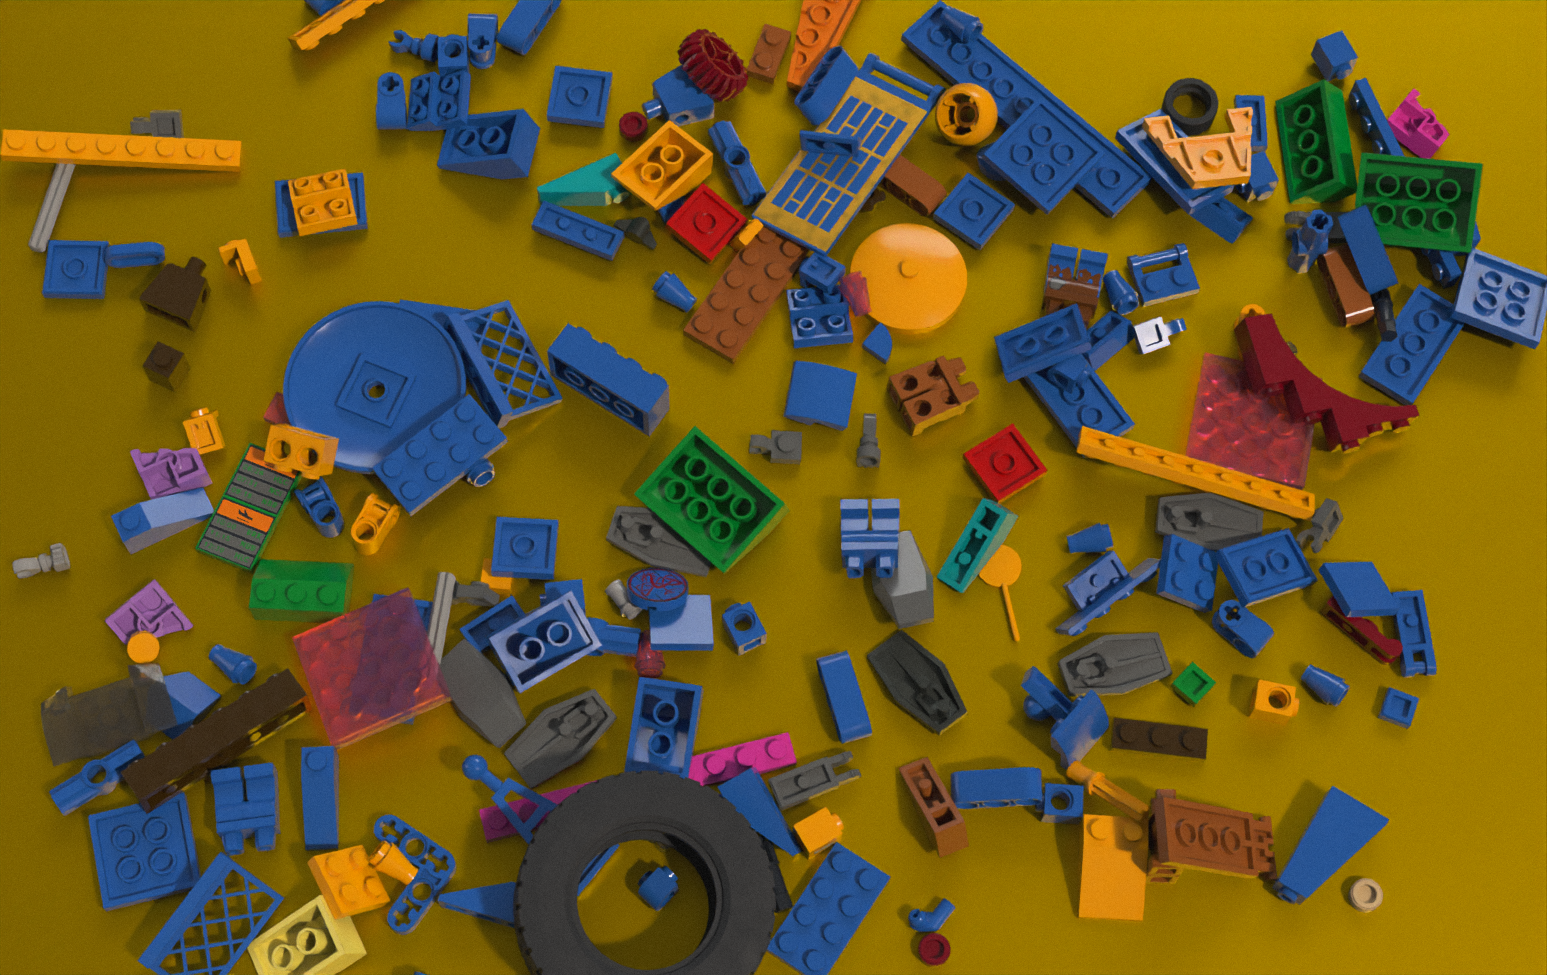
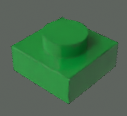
[1170,662,1216,707]

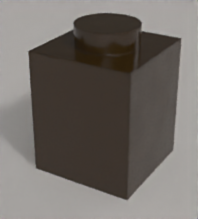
[142,341,191,393]

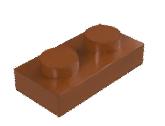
[746,24,791,84]

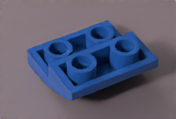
[407,70,471,131]
[786,284,853,348]
[783,361,857,431]
[1050,690,1109,770]

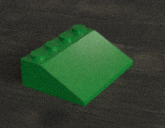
[1355,153,1484,253]
[634,426,790,574]

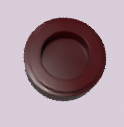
[619,112,648,142]
[917,933,951,968]

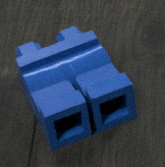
[840,499,900,578]
[211,762,281,856]

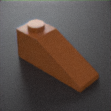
[898,757,969,858]

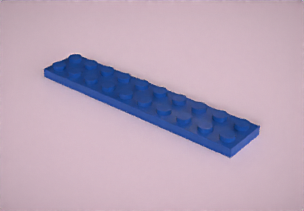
[901,0,1152,219]

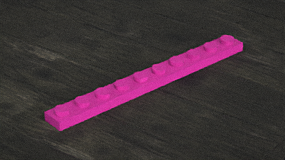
[479,732,797,843]

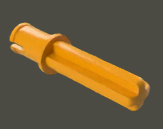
[1066,760,1150,822]

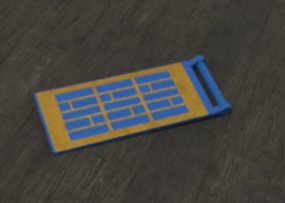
[752,53,946,257]

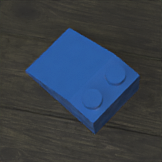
[437,109,540,179]
[485,591,602,693]
[624,677,704,779]

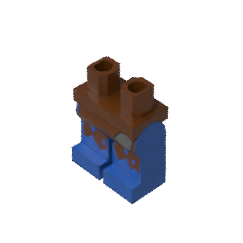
[1041,243,1108,329]

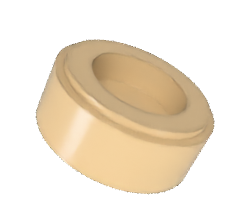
[1348,878,1383,913]

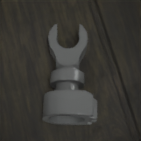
[856,413,881,468]

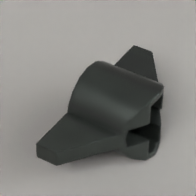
[613,217,657,250]

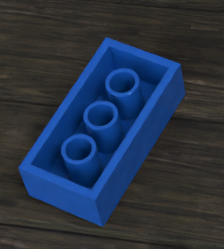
[547,323,670,437]

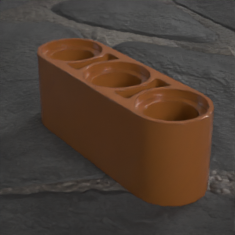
[878,155,947,217]
[1317,244,1374,328]

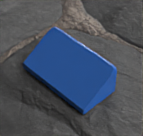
[800,130,862,157]
[1190,197,1253,244]
[1081,310,1134,371]

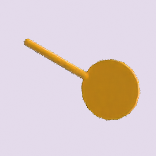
[978,544,1022,641]

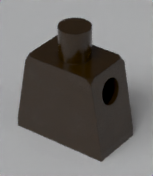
[139,257,211,332]

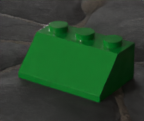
[249,559,354,624]

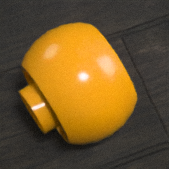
[935,83,998,146]

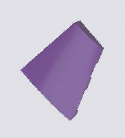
[130,448,213,500]
[105,579,193,645]

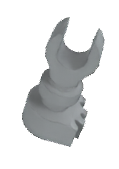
[12,543,70,579]

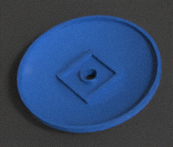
[283,301,466,474]

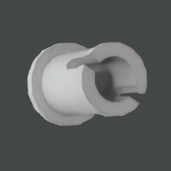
[605,579,642,620]

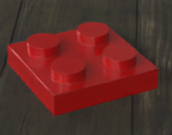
[665,183,748,264]
[962,423,1048,504]

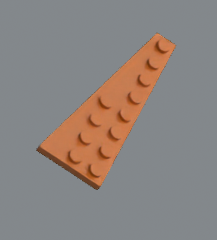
[787,0,862,92]

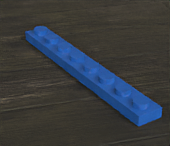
[1349,78,1462,289]

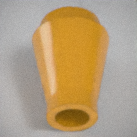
[368,840,418,885]

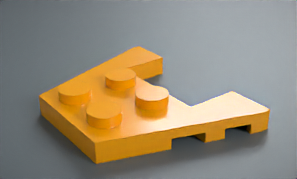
[1142,107,1253,189]

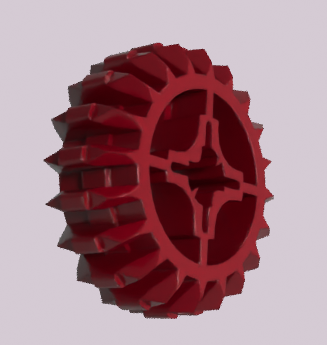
[677,29,749,102]

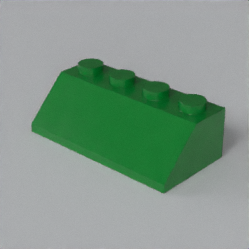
[1275,79,1357,204]

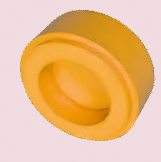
[127,631,160,664]

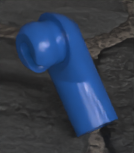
[908,898,956,932]

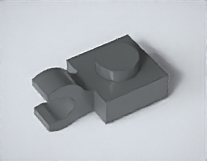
[130,110,184,138]
[749,430,802,464]
[1297,498,1344,553]
[451,580,500,607]

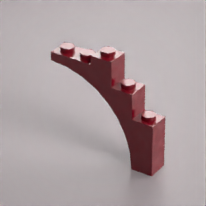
[1234,313,1420,454]

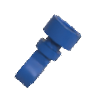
[389,30,438,62]

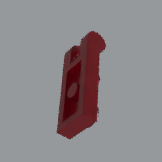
[1320,596,1403,666]

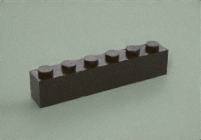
[121,668,313,814]

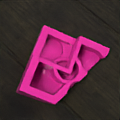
[1387,89,1450,159]

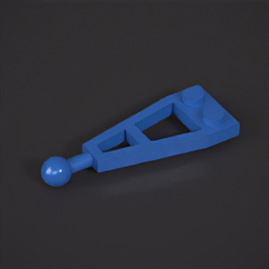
[462,755,620,896]

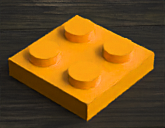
[307,845,391,920]

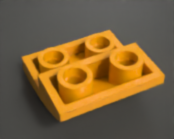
[288,168,358,236]

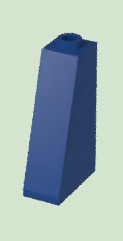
[1272,786,1389,905]

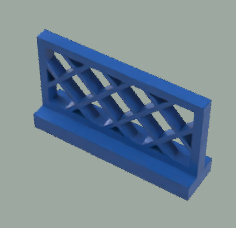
[443,300,563,428]
[138,851,284,975]

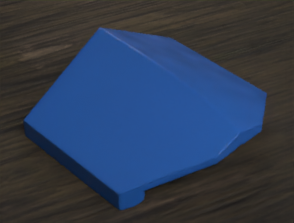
[147,671,222,740]

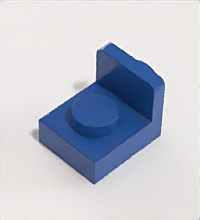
[799,252,846,293]

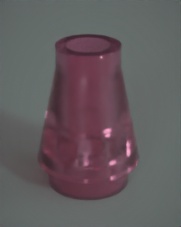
[839,271,872,318]
[634,630,666,678]

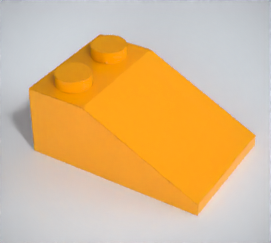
[611,120,713,211]
[1078,814,1148,922]

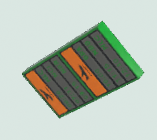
[195,443,302,574]

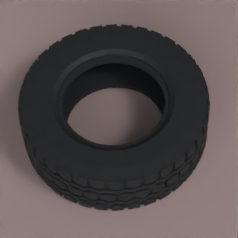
[513,771,776,975]

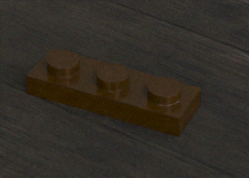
[1110,718,1208,762]

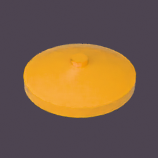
[849,223,967,334]

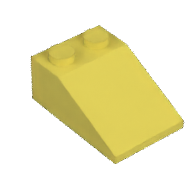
[247,895,367,975]

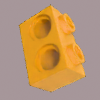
[263,424,339,480]

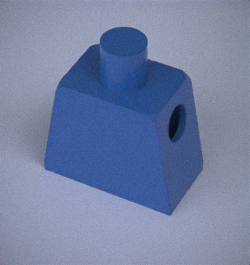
[642,65,714,127]

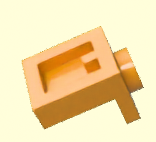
[218,238,262,285]
[183,407,225,455]

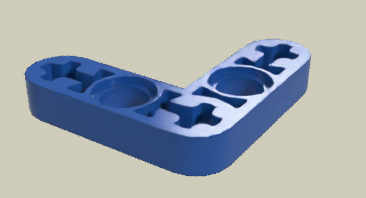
[374,815,456,935]

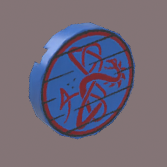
[627,568,688,612]

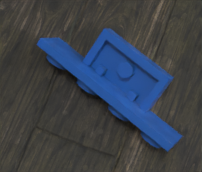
[1055,550,1161,636]

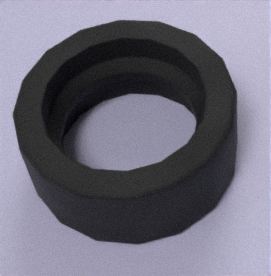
[1161,78,1219,136]

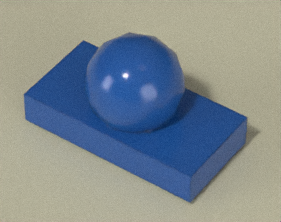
[1021,666,1073,721]

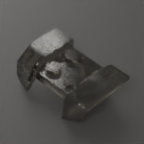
[41,663,178,767]

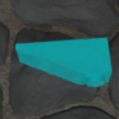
[537,153,632,206]
[937,498,1019,593]

